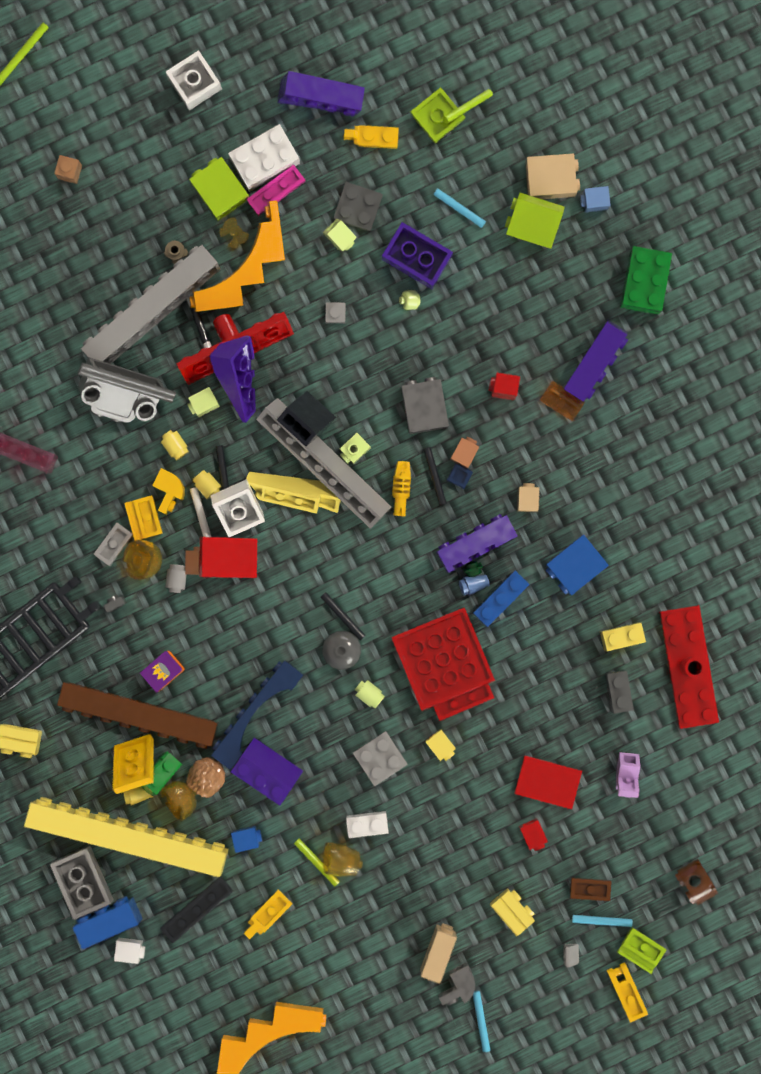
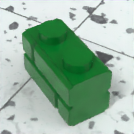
[141,752,182,796]

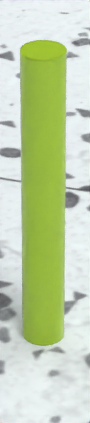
[443,89,493,123]
[293,838,340,887]

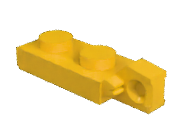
[344,125,399,149]
[244,889,293,939]

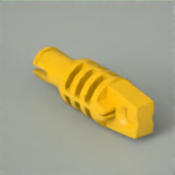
[392,461,411,516]

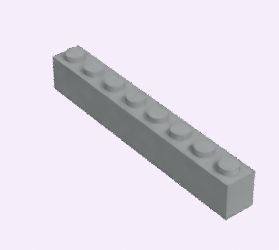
[256,398,391,529]

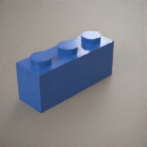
[473,571,530,627]

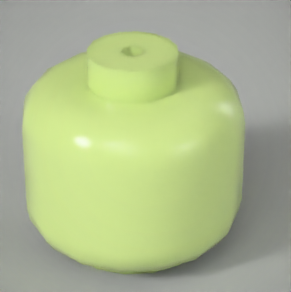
[399,290,420,310]

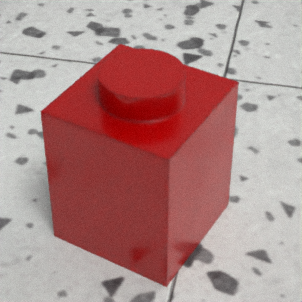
[519,818,548,851]

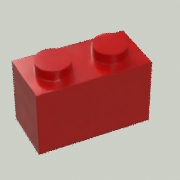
[488,373,520,400]

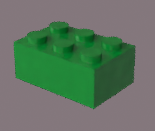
[620,246,672,315]

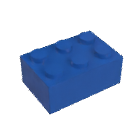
[73,896,143,949]

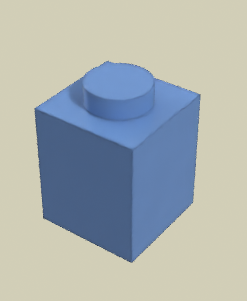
[580,186,611,212]

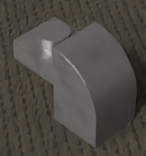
[438,962,475,1005]

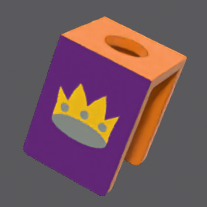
[140,651,185,693]

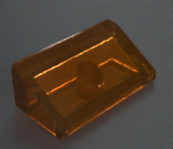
[540,381,585,422]

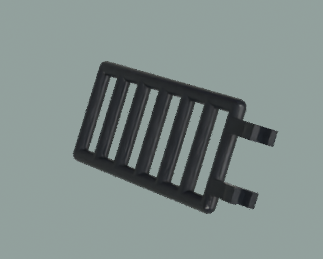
[0,576,102,699]

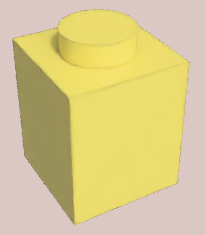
[425,729,456,761]

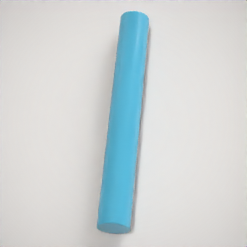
[433,189,486,228]
[572,915,632,927]
[473,991,490,1052]

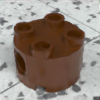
[675,858,718,905]

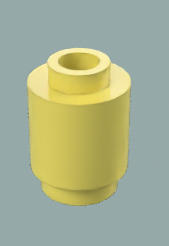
[161,430,189,460]
[193,470,222,499]

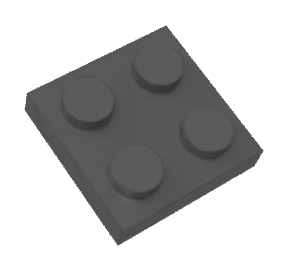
[333,182,383,232]

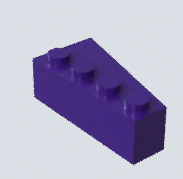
[564,320,628,402]

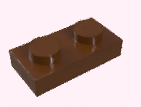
[570,877,611,901]

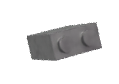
[402,377,449,434]

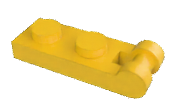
[607,962,648,1023]

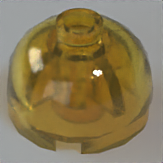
[123,540,162,580]
[160,781,197,822]

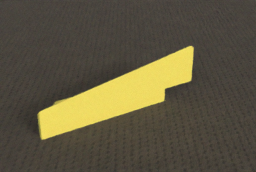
[246,472,341,513]

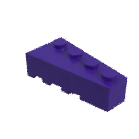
[277,71,365,116]
[436,514,518,573]

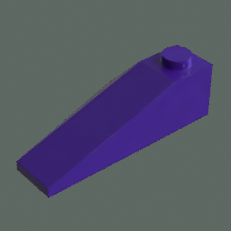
[210,336,256,423]

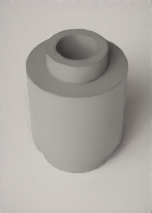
[165,564,187,593]

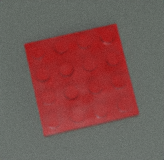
[391,607,495,711]

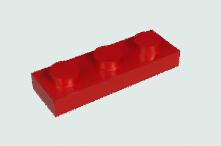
[433,684,494,721]

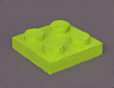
[410,87,465,143]

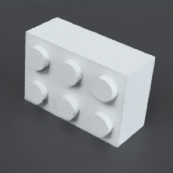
[228,124,300,192]

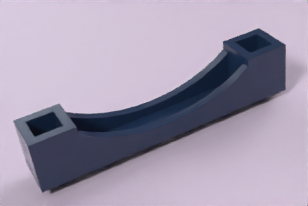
[211,660,304,770]

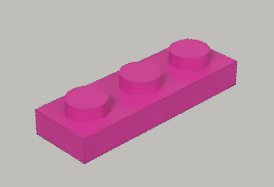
[246,164,306,216]

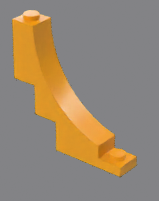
[189,201,285,312]
[217,1002,327,1074]

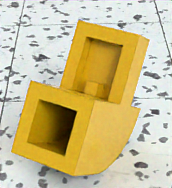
[152,468,185,515]

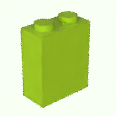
[189,157,249,221]
[505,193,565,249]

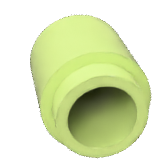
[355,680,385,708]

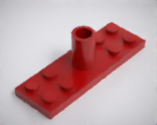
[176,312,294,385]
[660,605,719,729]

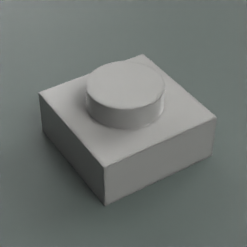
[326,302,346,323]

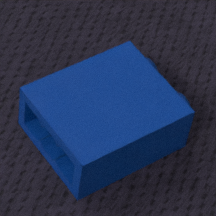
[545,535,609,595]

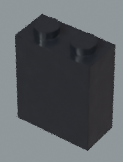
[277,391,336,447]

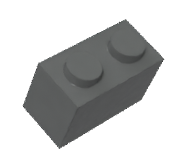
[605,670,634,714]

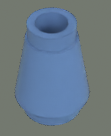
[459,575,490,596]

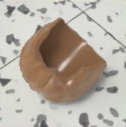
[186,757,225,798]

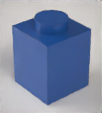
[231,826,262,853]

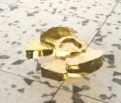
[220,217,249,248]

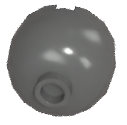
[322,631,361,670]

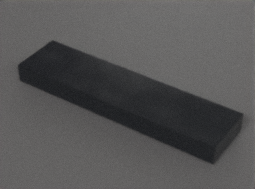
[160,876,234,944]

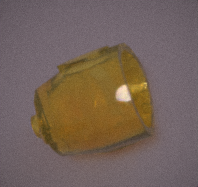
[323,842,363,877]

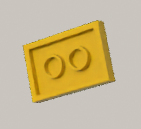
[113,734,154,794]

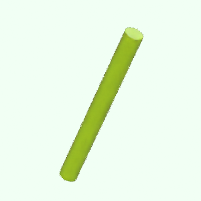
[0,23,49,86]

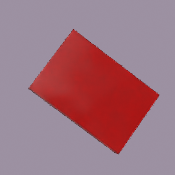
[199,537,257,578]
[514,755,582,809]

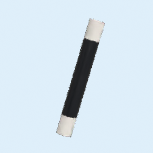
[186,297,212,348]

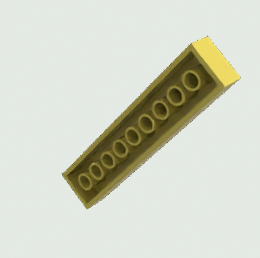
[24,797,229,877]

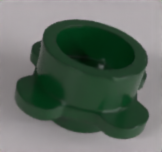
[463,561,483,577]

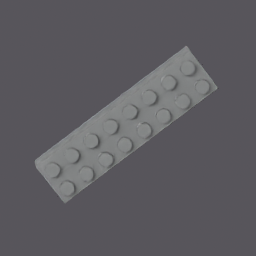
[81,245,221,364]

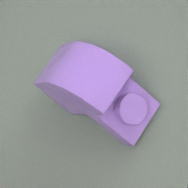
[616,752,640,798]

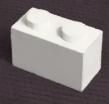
[346,811,388,838]

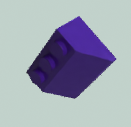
[231,737,303,806]

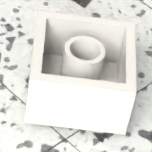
[166,50,222,110]
[211,479,265,537]

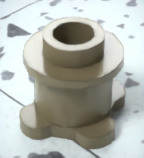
[164,241,188,264]

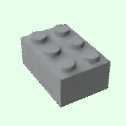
[50,846,114,920]

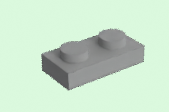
[94,523,133,566]

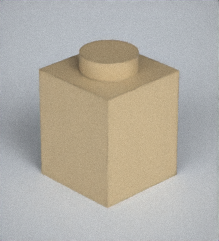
[517,483,539,512]

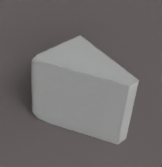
[563,944,579,967]

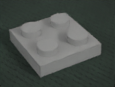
[353,731,408,786]

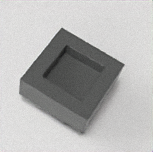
[103,595,127,612]

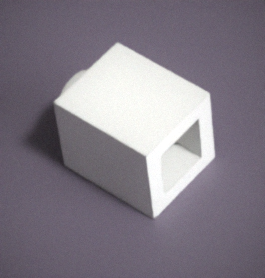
[114,938,145,964]

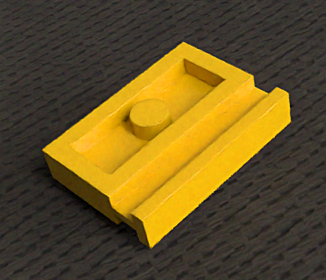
[124,495,163,541]

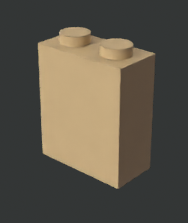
[526,154,580,199]
[420,923,457,984]

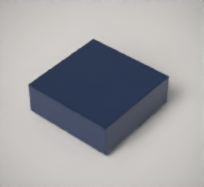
[447,463,473,490]

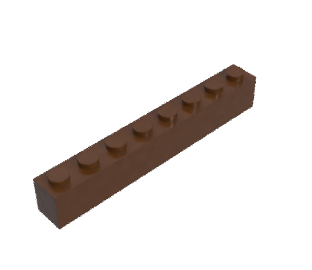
[57,681,219,749]

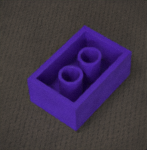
[382,222,453,290]

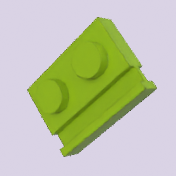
[617,927,667,974]

